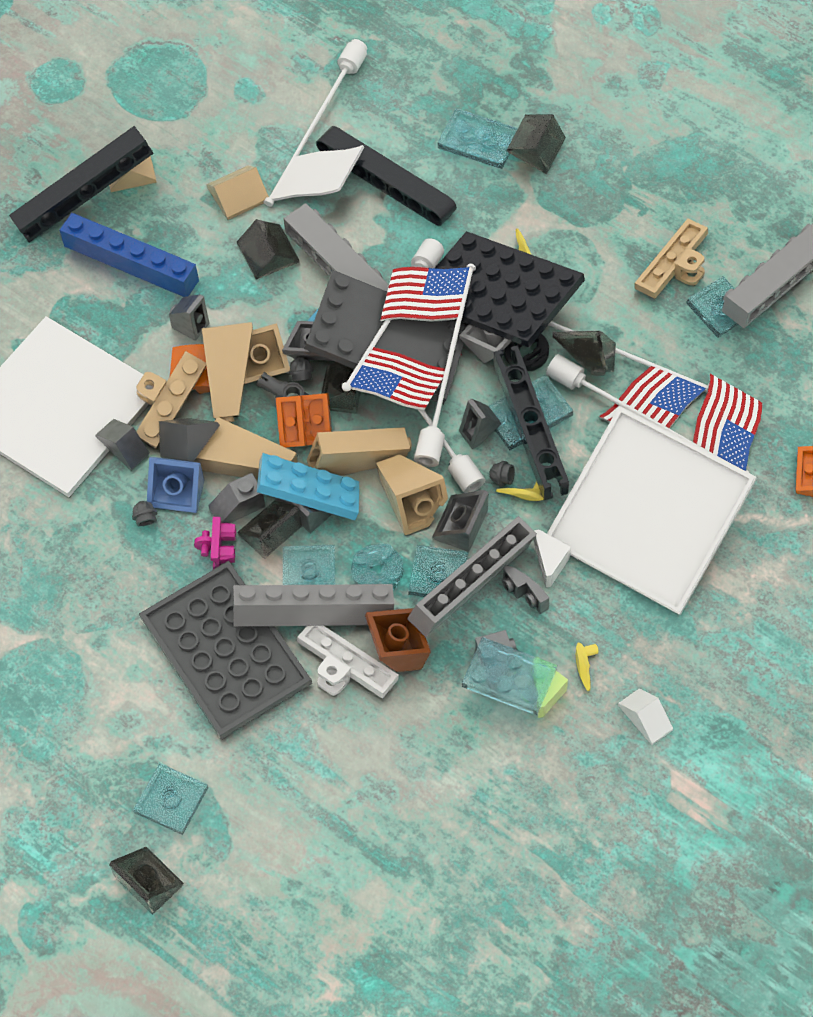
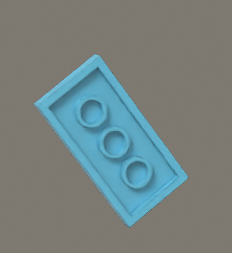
[257,453,359,520]

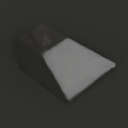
[552,331,616,376]

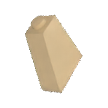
[376,454,448,535]

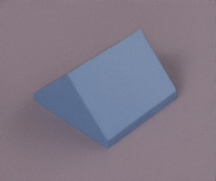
[147,457,205,513]

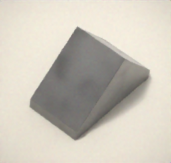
[459,399,502,449]
[95,419,149,470]

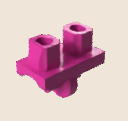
[194,517,236,570]

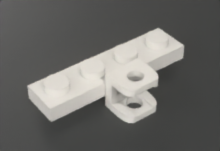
[297,626,399,699]

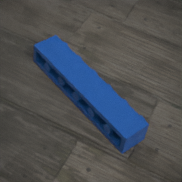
[59,213,199,297]

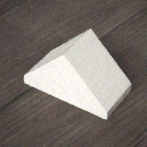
[533,530,571,587]
[618,688,673,745]

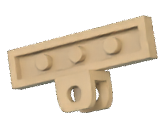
[634,218,708,299]
[136,351,207,449]

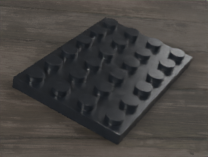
[435,231,585,348]

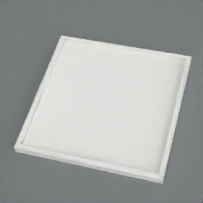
[0,316,153,497]
[547,406,757,615]

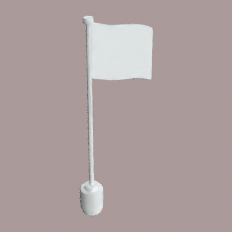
[264,39,367,207]

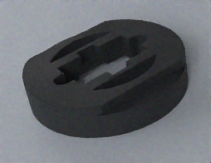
[505,334,549,371]

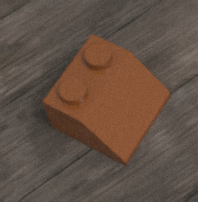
[365,608,431,672]

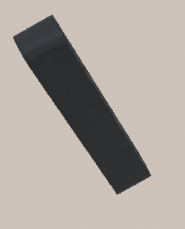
[316,126,457,226]

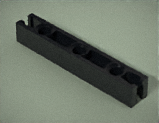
[9,126,154,242]
[494,345,569,501]

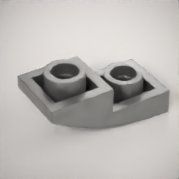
[502,565,549,614]

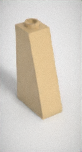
[202,322,253,422]
[193,417,298,480]
[307,427,412,476]

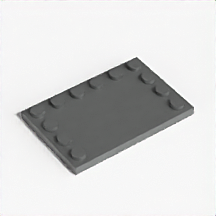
[304,270,469,405]
[139,561,312,739]

